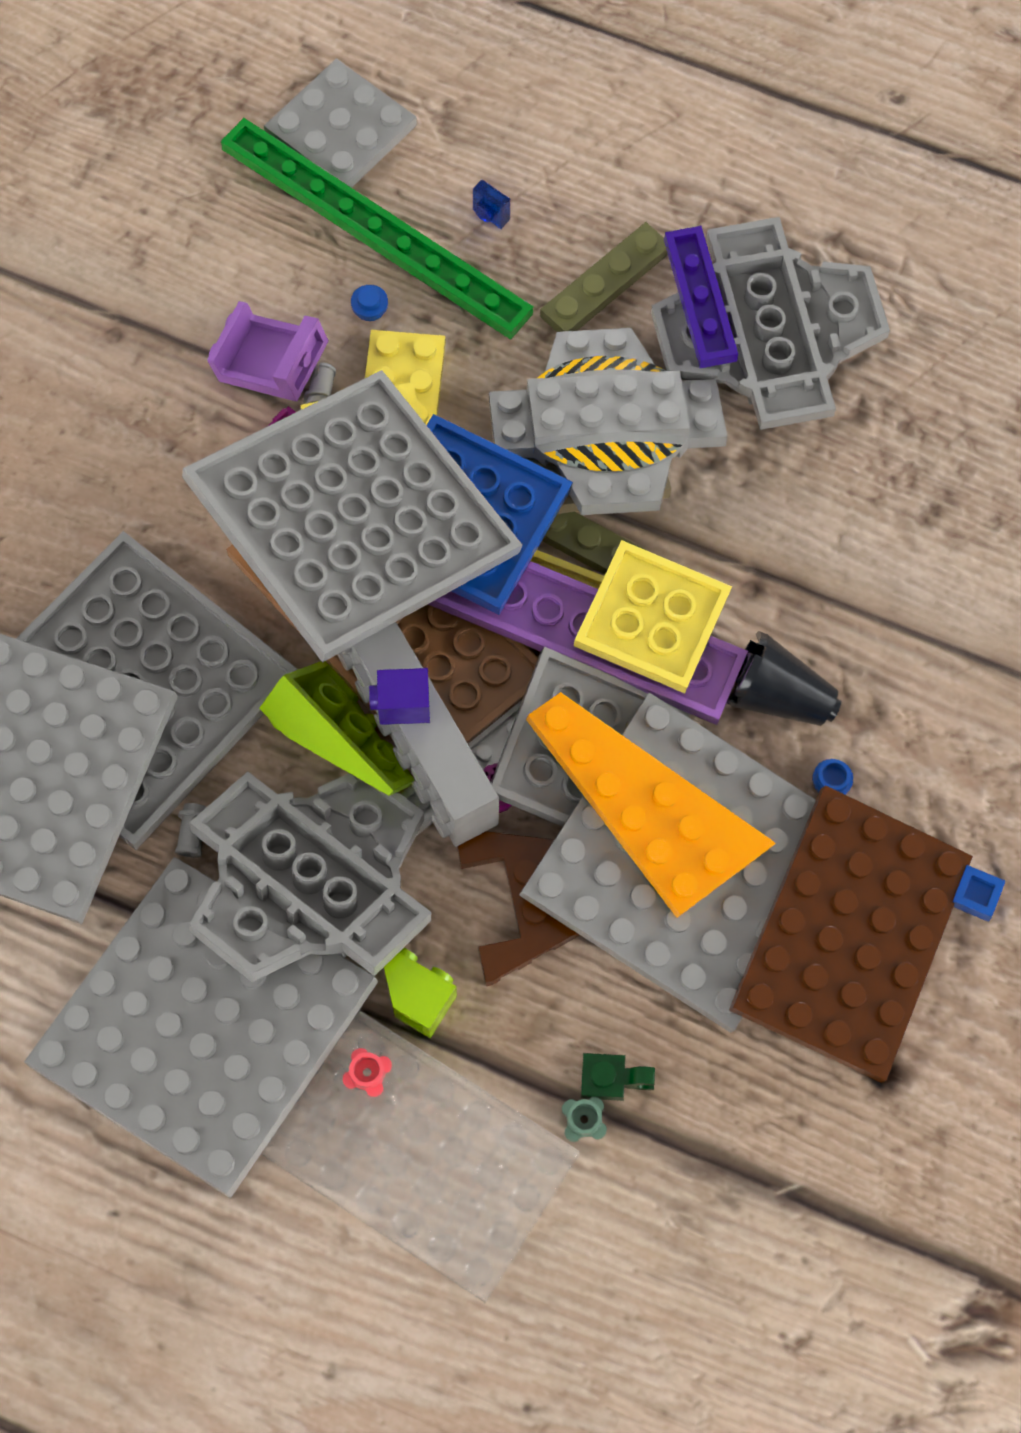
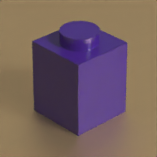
[369,668,430,725]

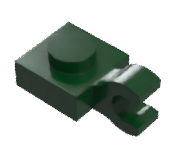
[581,1053,655,1101]

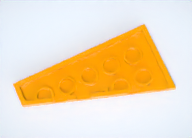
[526,692,776,918]

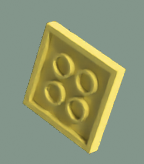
[573,540,732,694]

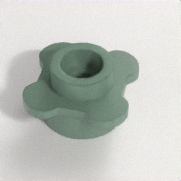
[562,1097,607,1142]

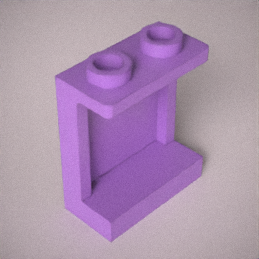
[208,301,329,402]

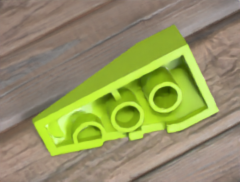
[259,661,415,796]

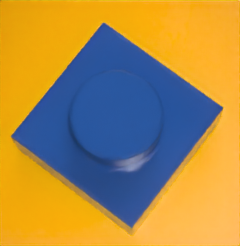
[952,865,1006,922]

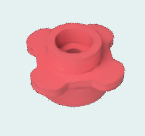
[343,1048,392,1097]

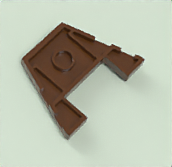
[457,831,580,986]

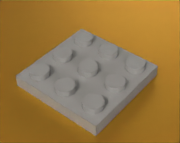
[264,58,417,188]

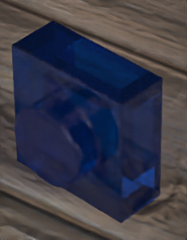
[472,179,510,229]

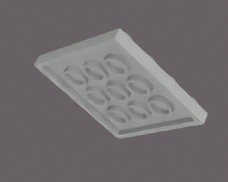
[491,647,690,827]

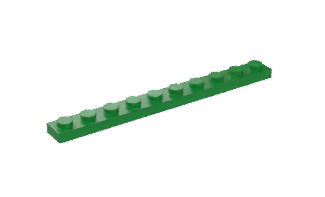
[221,117,533,340]

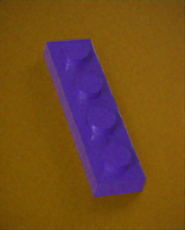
[664,226,738,368]

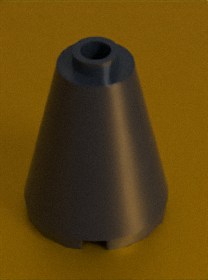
[726,631,842,726]

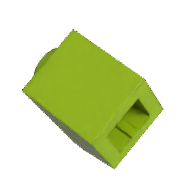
[383,948,457,1038]

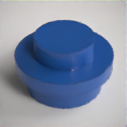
[351,285,388,321]
[812,759,853,795]

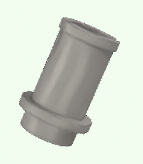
[304,362,336,404]
[175,803,206,858]

